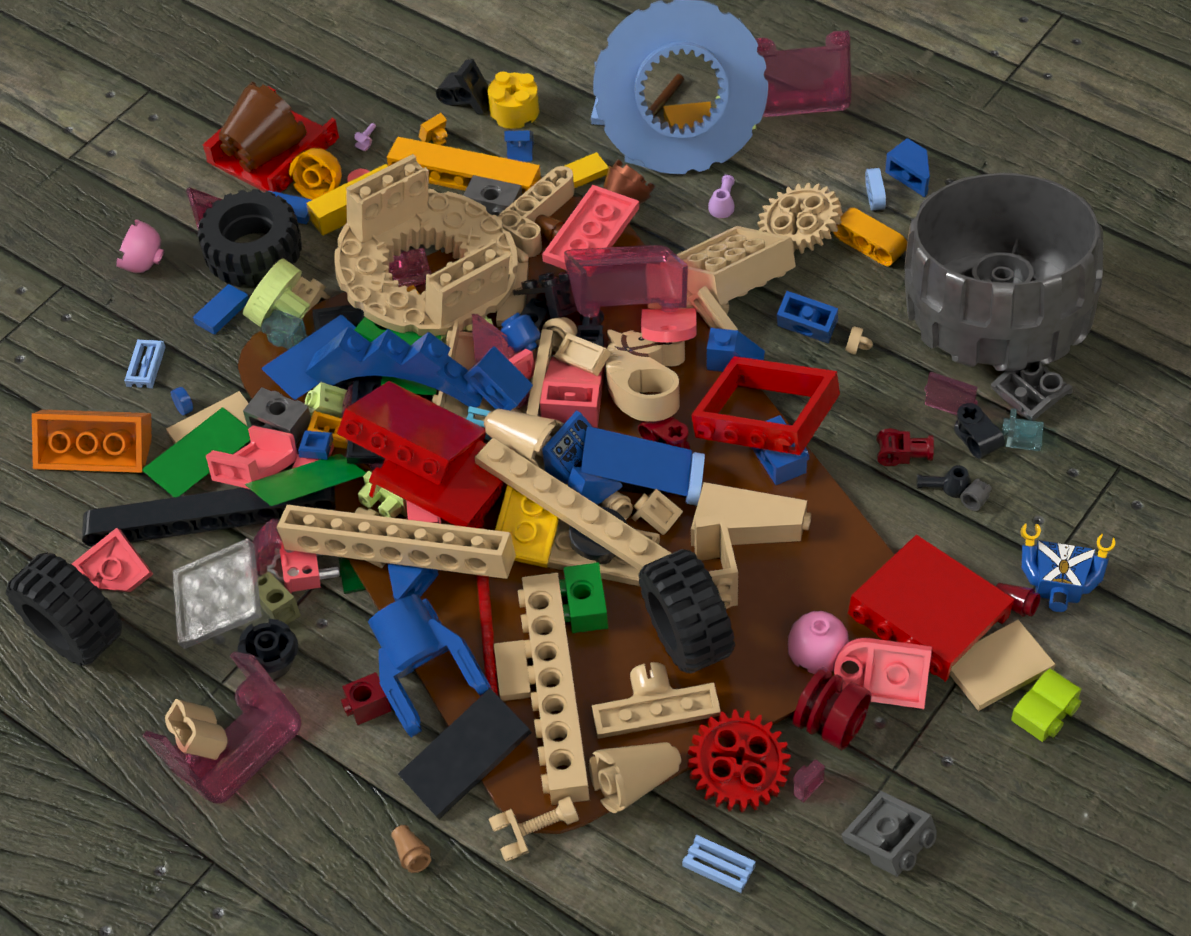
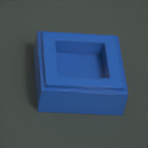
[298,431,333,460]

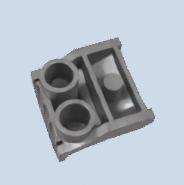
[991,361,1073,421]

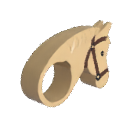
[606,330,685,421]

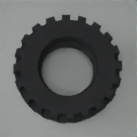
[198,189,302,287]
[639,549,735,673]
[6,552,122,666]

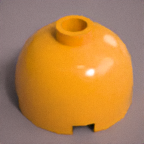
[289,148,342,200]

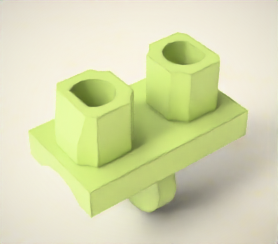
[358,471,408,518]

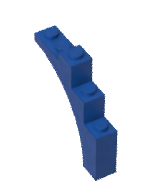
[305,326,483,408]

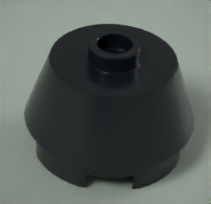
[237,619,298,680]

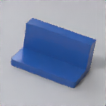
[463,346,533,411]

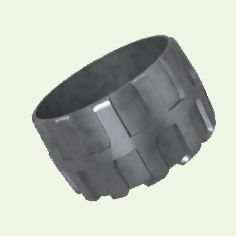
[905,173,1103,371]

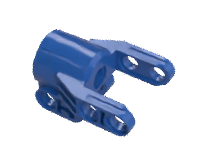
[368,594,491,738]

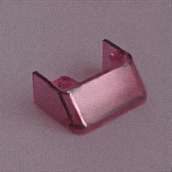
[142,652,301,804]

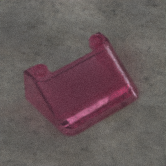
[564,245,688,317]

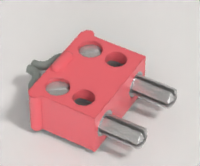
[267,540,340,594]

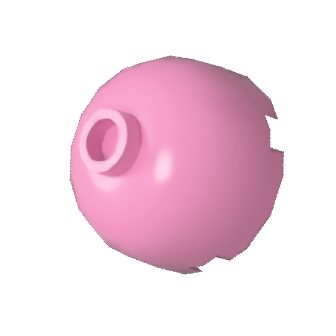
[116,219,164,273]
[788,611,849,674]

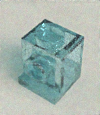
[261,309,307,350]

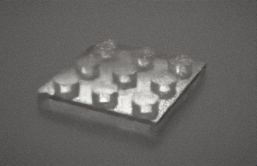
[173,538,262,649]

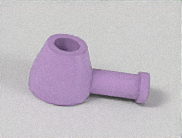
[709,175,735,218]

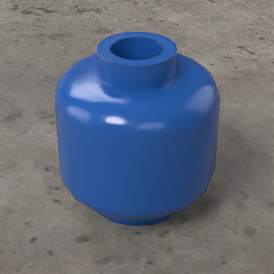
[500,313,541,354]

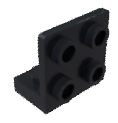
[513,270,592,319]

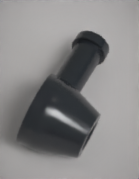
[916,465,971,498]

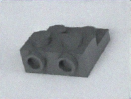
[841,791,937,877]

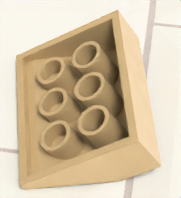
[660,226,796,306]

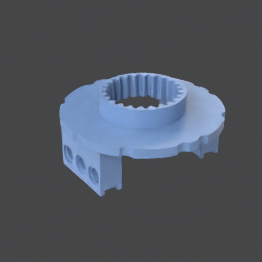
[593,0,768,174]

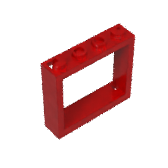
[691,356,840,455]

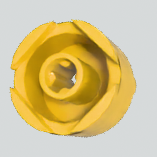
[488,71,539,129]

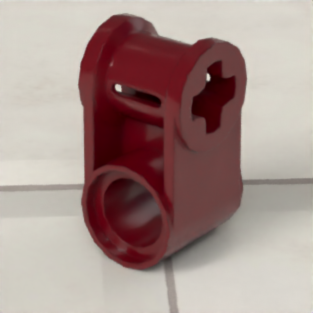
[638,416,690,449]

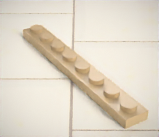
[475,438,671,571]

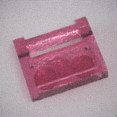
[389,248,431,287]

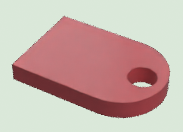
[641,308,697,342]
[834,638,932,709]

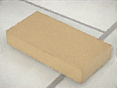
[689,286,738,330]
[554,333,611,376]
[494,640,531,701]

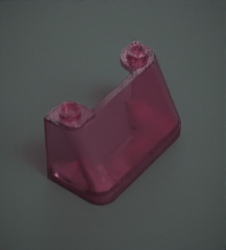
[755,30,852,117]

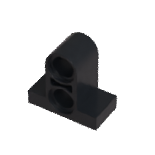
[435,59,489,114]

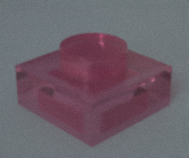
[793,759,825,803]

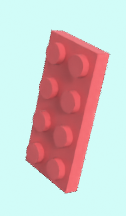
[542,185,639,279]

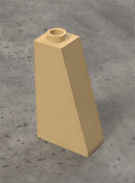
[691,482,811,546]

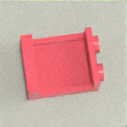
[206,426,298,489]

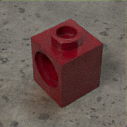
[341,672,391,726]

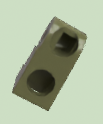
[248,572,301,624]

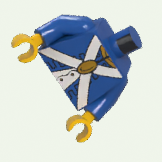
[1020,524,1115,612]

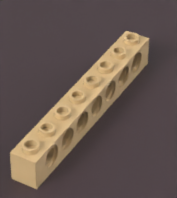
[277,505,516,579]
[518,573,589,805]

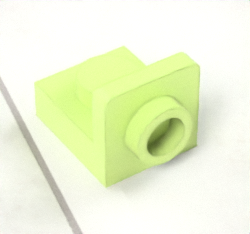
[305,382,351,418]

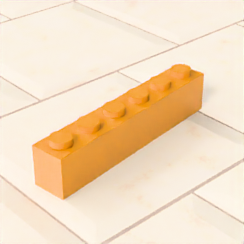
[387,137,541,195]

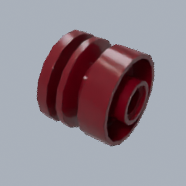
[793,667,872,751]

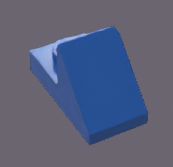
[504,130,534,162]

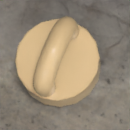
[846,326,873,355]

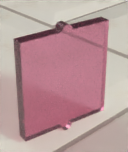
[924,372,978,415]

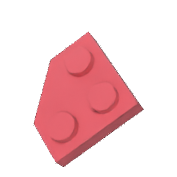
[72,528,153,592]

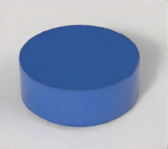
[171,387,193,415]

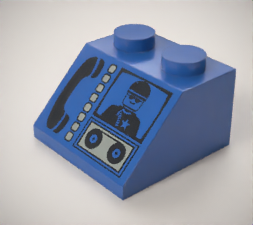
[542,410,592,484]

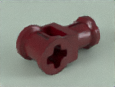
[876,428,934,466]

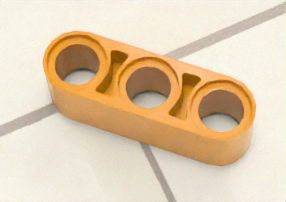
[833,208,907,266]

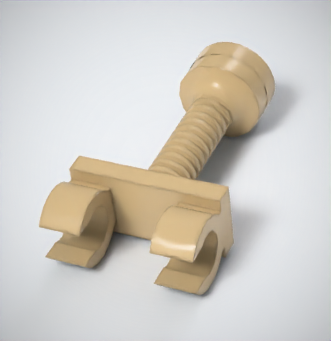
[489,796,579,861]

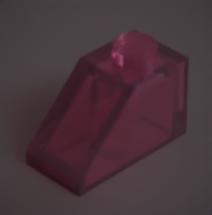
[472,314,514,364]

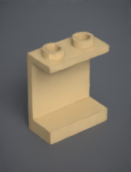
[694,513,738,609]

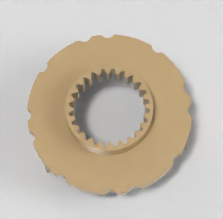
[335,154,518,336]

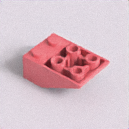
[540,357,606,428]

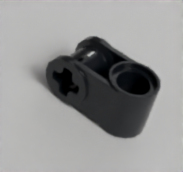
[954,403,1005,459]

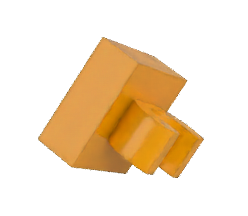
[419,113,448,145]

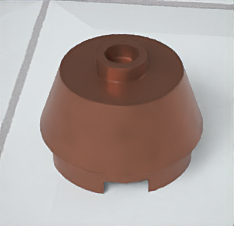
[603,160,655,205]

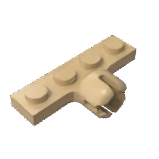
[592,662,721,739]

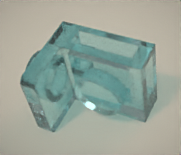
[1002,408,1044,451]

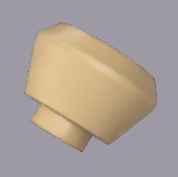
[542,317,578,352]

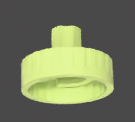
[243,258,310,327]

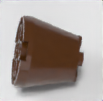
[218,81,307,172]

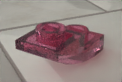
[248,519,282,575]

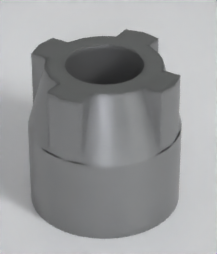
[960,479,992,511]

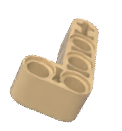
[498,166,574,257]

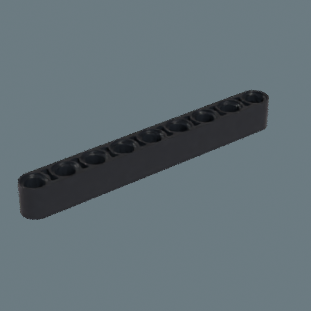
[82,485,336,547]

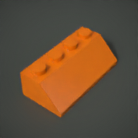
[32,410,152,473]

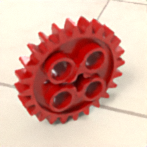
[687,709,791,813]

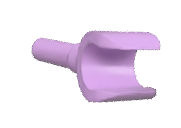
[355,123,376,151]

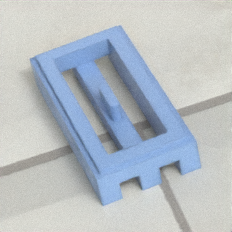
[124,339,165,388]
[682,835,755,893]

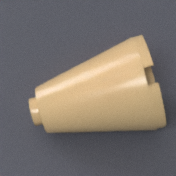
[484,408,564,470]
[589,742,681,813]

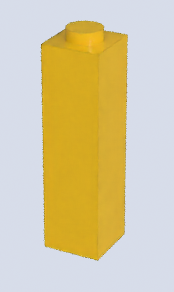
[306,164,388,236]

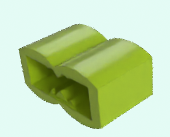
[1011,668,1082,742]

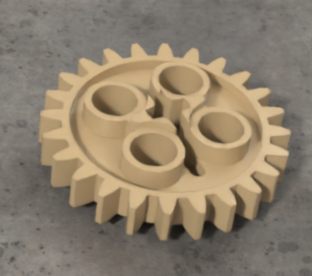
[757,183,843,254]

